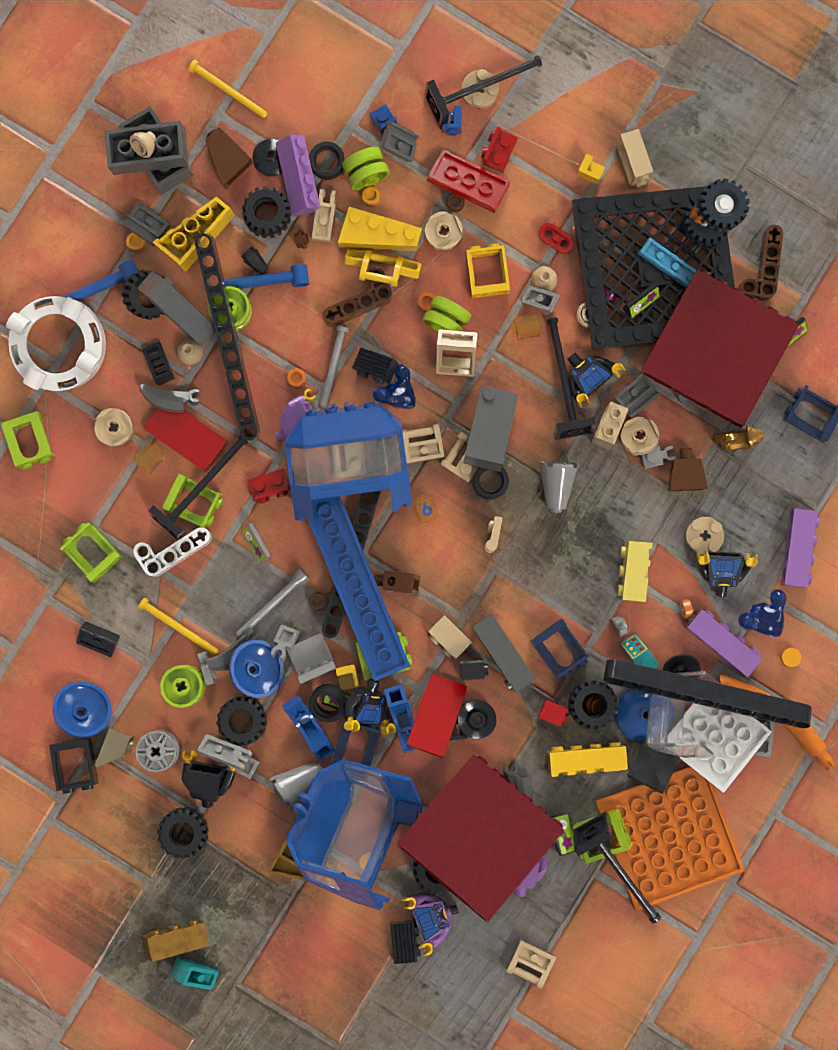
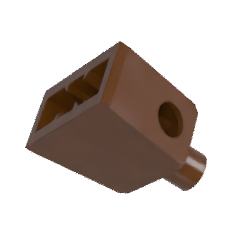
[668,448,708,492]
[374,571,420,595]

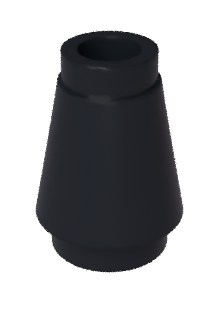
[241,247,269,275]

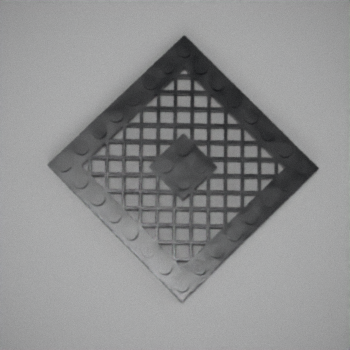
[572,186,735,350]

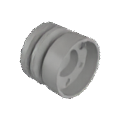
[135,729,181,772]

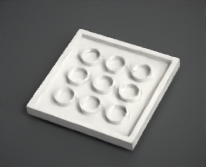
[661,703,772,793]

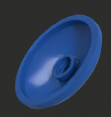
[229,640,284,698]
[52,682,112,738]
[615,689,673,744]

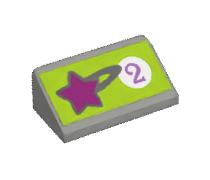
[241,523,271,564]

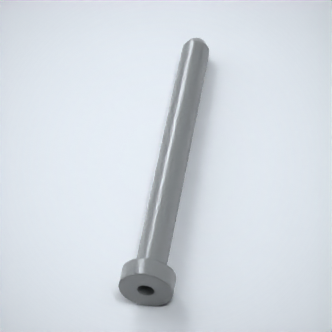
[320,325,349,409]

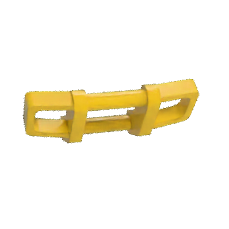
[344,249,422,287]

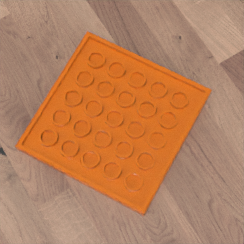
[595,766,745,911]

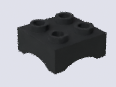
[627,740,680,794]

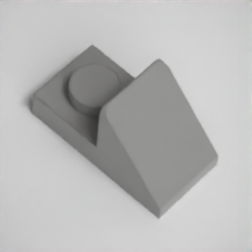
[521,285,560,316]

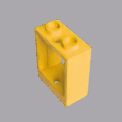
[466,243,510,299]

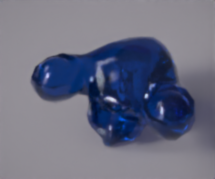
[372,364,416,409]
[738,589,787,637]

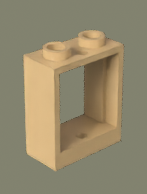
[616,129,653,188]
[436,330,477,377]
[592,402,628,450]

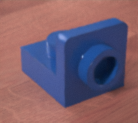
[370,104,397,135]
[442,105,462,136]

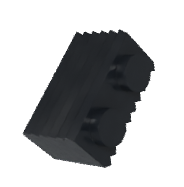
[352,347,399,385]
[459,660,488,681]
[390,920,421,964]

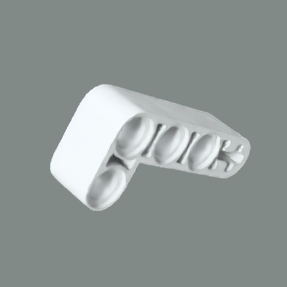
[133,528,212,577]

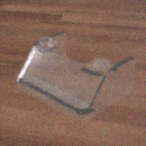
[646,671,718,758]

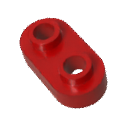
[539,223,574,254]

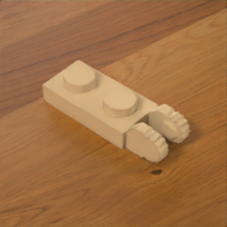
[312,188,336,243]

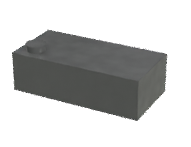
[118,106,193,195]
[105,121,189,175]
[137,271,216,346]
[463,385,519,472]
[471,614,536,692]

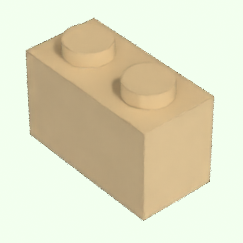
[428,615,472,659]

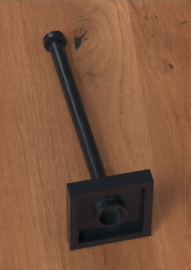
[424,55,542,129]
[547,318,596,440]
[148,435,249,540]
[573,811,661,924]

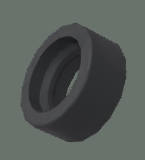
[309,141,345,180]
[472,467,509,500]
[308,684,347,723]

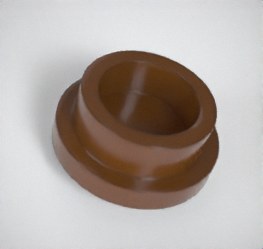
[446,194,465,213]
[294,230,309,249]
[309,592,328,611]
[585,695,603,715]

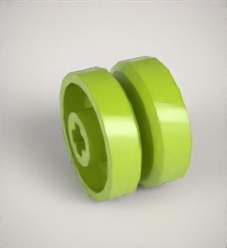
[342,147,390,191]
[208,286,252,332]
[422,296,472,332]
[160,665,206,708]

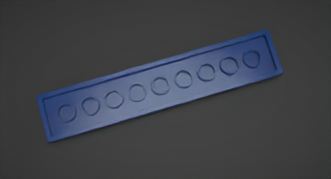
[307,496,410,681]

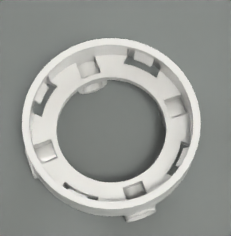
[6,296,106,391]

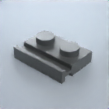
[380,121,419,162]
[122,203,170,247]
[613,374,660,419]

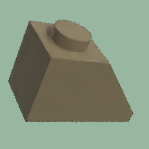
[95,728,135,767]

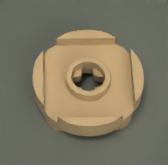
[462,69,499,109]
[425,211,463,251]
[94,408,134,447]
[621,417,659,456]
[685,517,724,555]

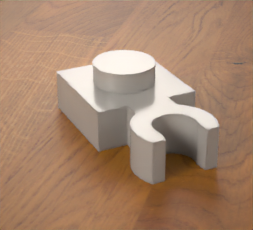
[641,446,676,469]
[610,616,628,637]
[271,625,299,661]
[198,652,217,686]

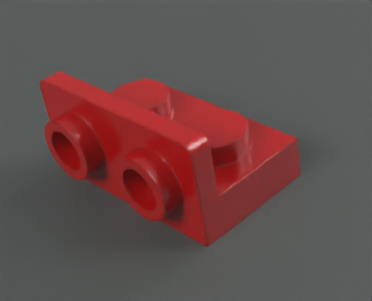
[481,126,518,173]
[248,468,291,504]

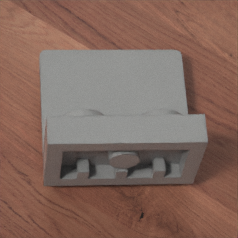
[287,633,337,684]

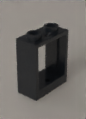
[49,737,99,794]

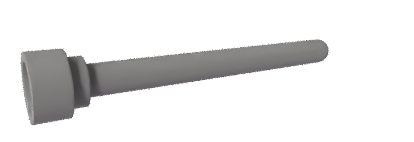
[236,568,310,638]

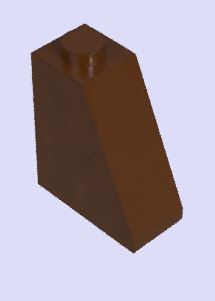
[206,127,253,189]

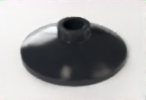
[252,139,282,176]
[662,654,701,678]
[458,700,497,739]

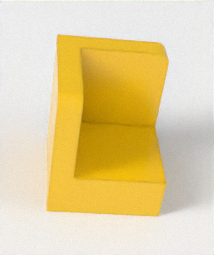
[577,154,605,185]
[335,664,360,690]

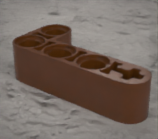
[738,224,783,301]
[322,267,392,327]

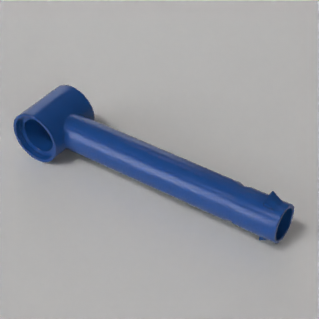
[62,260,138,301]
[224,264,309,289]

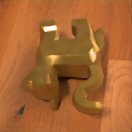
[714,424,765,452]

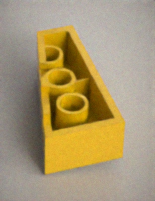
[153,196,235,272]
[338,207,422,251]
[547,742,628,777]

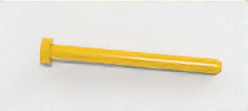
[188,60,267,118]
[138,597,219,656]

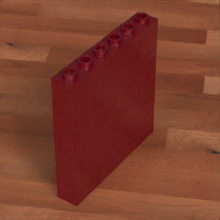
[639,269,799,428]
[397,754,564,924]

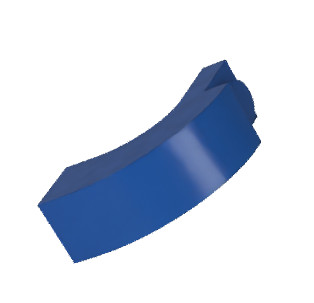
[384,684,417,753]
[282,695,336,762]

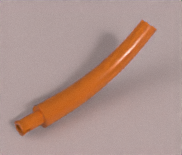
[717,675,837,771]

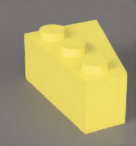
[617,541,653,602]

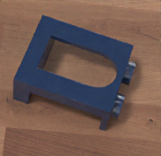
[784,385,838,443]
[530,618,589,679]
[330,719,381,776]

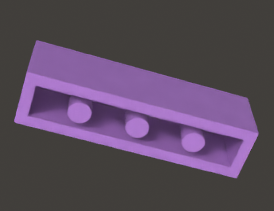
[276,134,320,216]
[781,508,819,588]
[685,609,762,677]

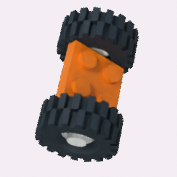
[681,178,750,247]

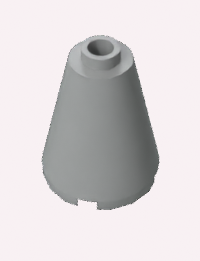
[540,460,578,513]
[268,762,323,812]

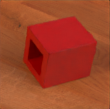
[538,699,569,726]

